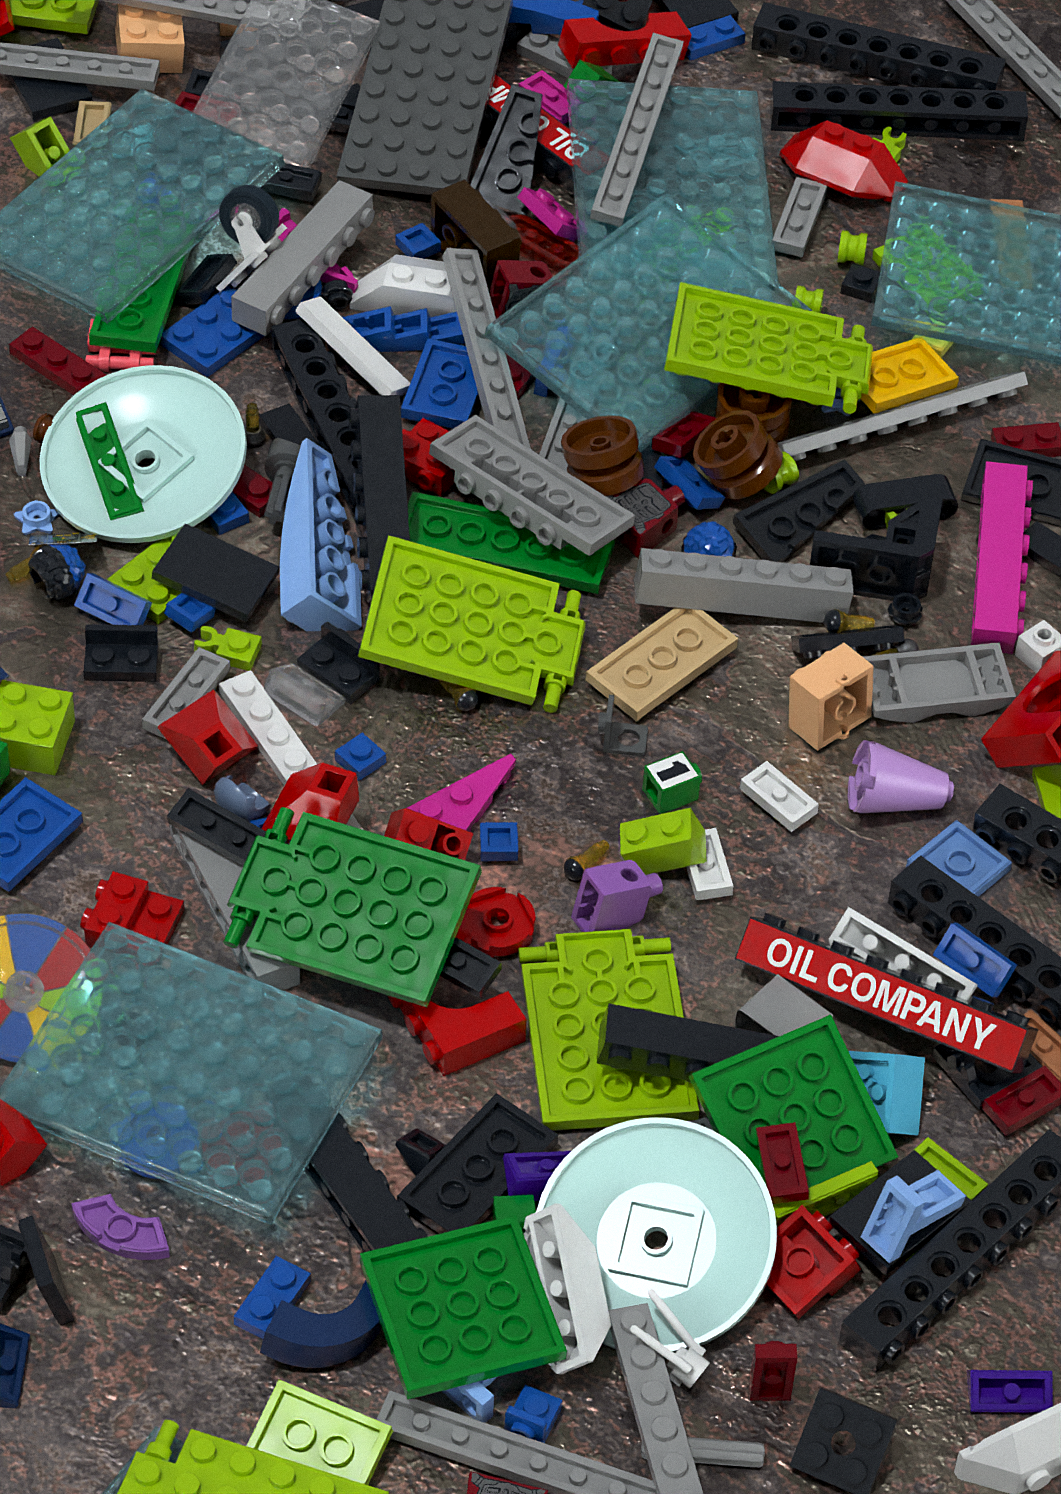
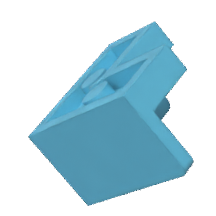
[849,1051,925,1136]

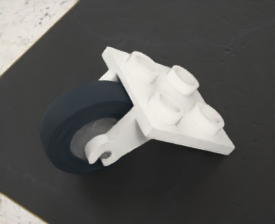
[216,185,287,292]

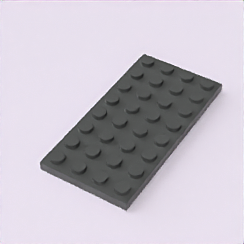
[336,0,513,195]

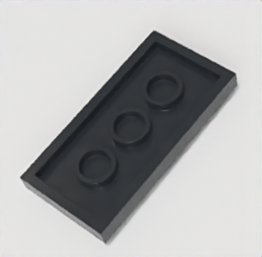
[397,1093,558,1234]

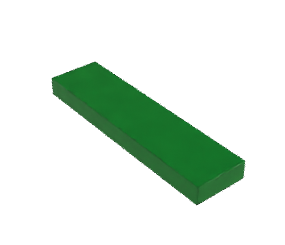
[75,402,144,521]

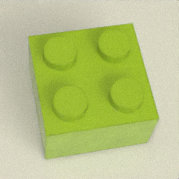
[0,680,75,776]

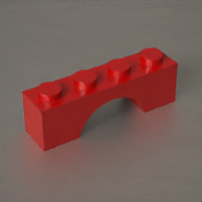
[558,11,692,68]

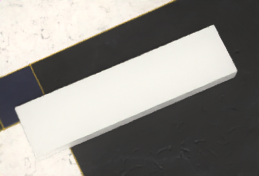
[296,296,410,396]

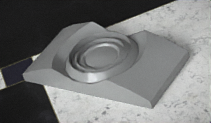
[863,643,1016,723]

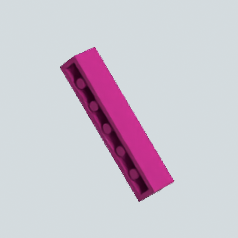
[971,461,1033,654]

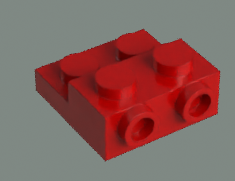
[402,418,455,496]
[80,871,185,967]
[766,1205,861,1319]

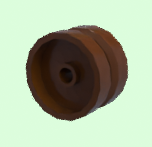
[715,383,792,443]
[693,410,783,499]
[561,415,645,496]

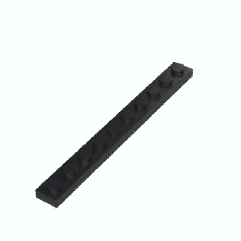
[166,788,502,999]

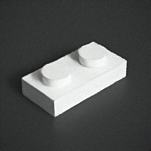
[740,761,819,832]
[686,828,733,900]

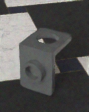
[598,695,648,757]

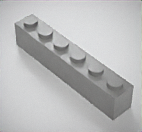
[231,180,375,336]
[634,548,853,625]
[168,797,300,999]

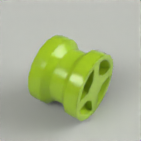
[837,230,868,266]
[793,285,824,313]
[764,452,799,494]

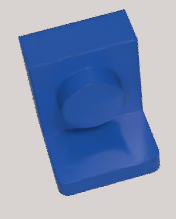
[504,1385,563,1443]

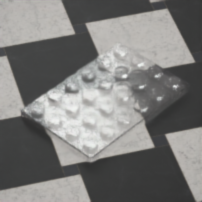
[186,0,381,168]

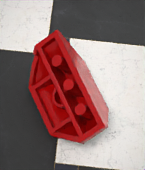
[779,120,908,202]

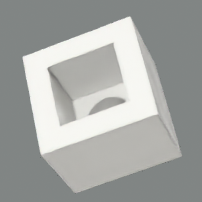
[1015,620,1061,674]

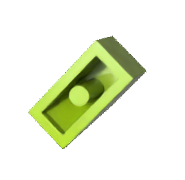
[10,116,83,190]

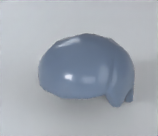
[214,775,272,822]

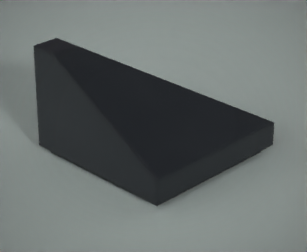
[395,1128,446,1176]

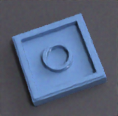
[906,820,1012,897]

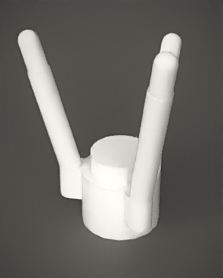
[630,1289,710,1389]

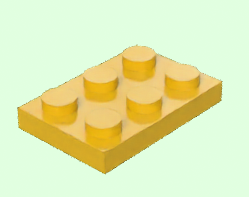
[860,337,959,414]

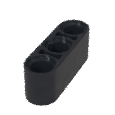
[853,474,959,530]

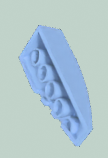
[280,438,362,631]

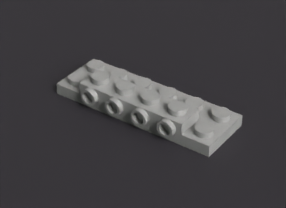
[429,415,635,556]

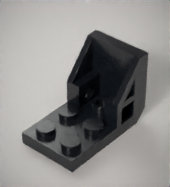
[810,496,943,601]

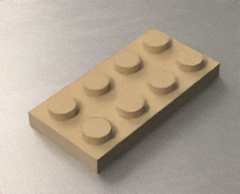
[586,608,738,721]

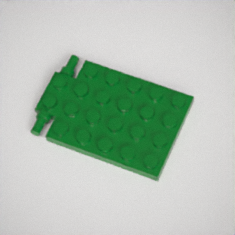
[223,807,482,1007]

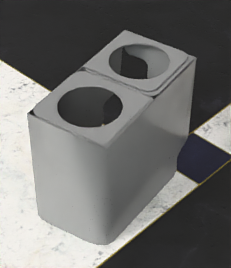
[735,974,833,1036]

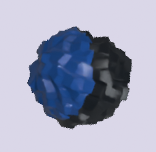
[681,521,737,557]
[28,544,86,600]

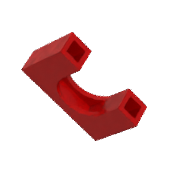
[981,651,1061,768]
[388,922,527,1076]

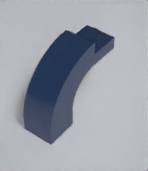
[260,1280,382,1368]

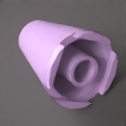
[847,740,954,814]

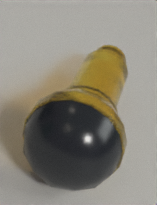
[824,609,875,633]
[438,679,478,711]
[563,840,610,881]

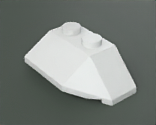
[350,254,457,317]
[829,907,978,1033]
[523,1203,611,1374]
[954,1403,1061,1494]

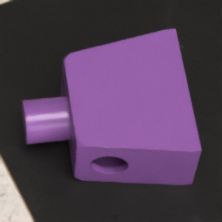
[571,860,663,932]

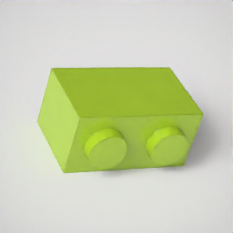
[620,808,707,875]

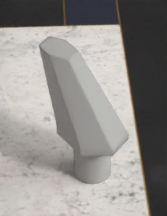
[9,426,32,476]

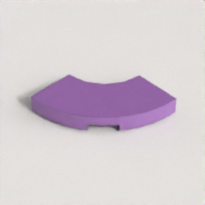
[71,1194,170,1260]

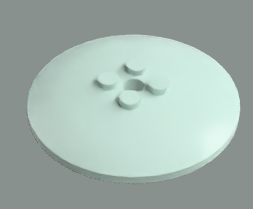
[40,365,247,543]
[537,1118,777,1353]

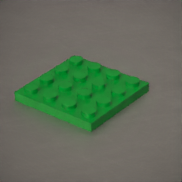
[689,1014,898,1188]
[360,1215,567,1400]

